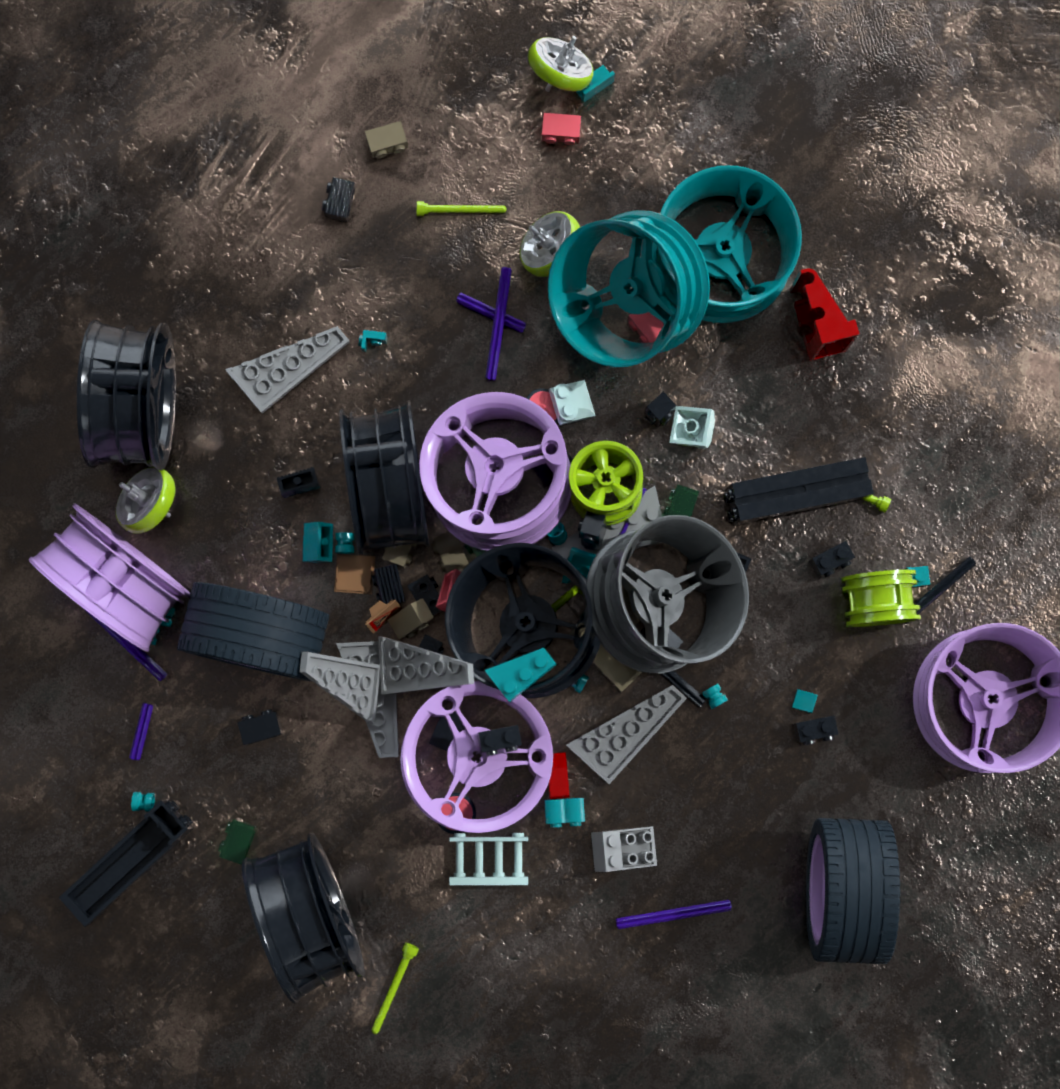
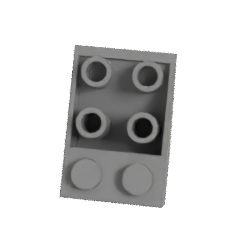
[591,826,657,872]

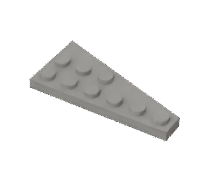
[336,641,399,758]

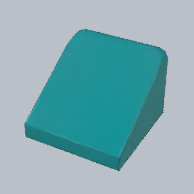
[792,689,818,714]

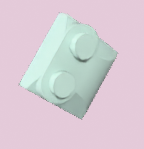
[549,380,596,426]
[669,406,715,449]

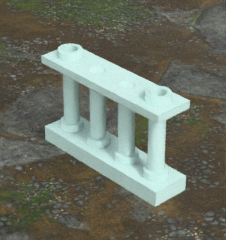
[449,833,528,885]

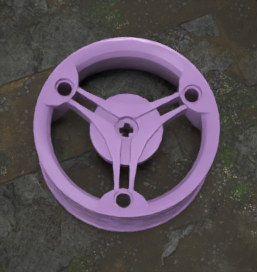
[419,392,572,551]
[28,504,191,652]
[913,623,1060,773]
[400,681,553,833]

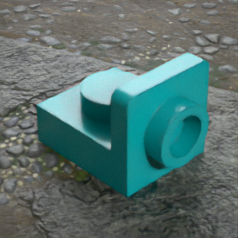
[358,330,387,352]
[904,566,931,587]

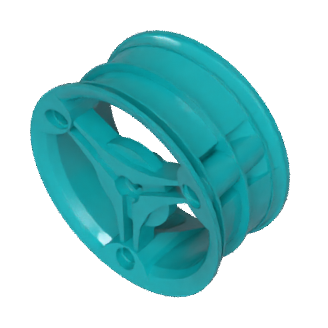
[652,165,802,323]
[548,210,710,367]

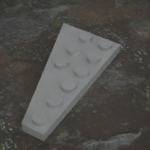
[225,326,350,413]
[552,486,663,560]
[378,636,474,695]
[299,652,380,723]
[566,685,687,784]

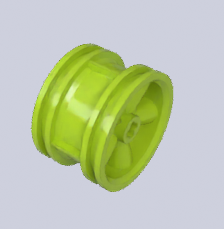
[569,441,643,526]
[841,570,921,627]

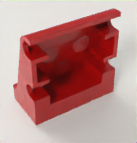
[789,268,860,361]

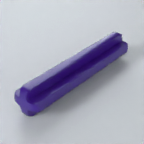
[129,703,153,760]

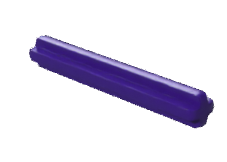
[456,293,526,333]

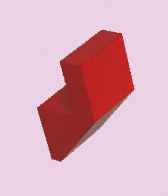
[549,752,570,799]

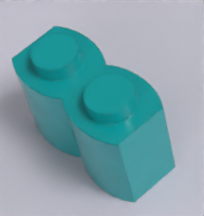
[544,798,585,828]

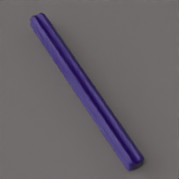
[485,267,512,380]
[83,608,167,681]
[616,900,732,929]

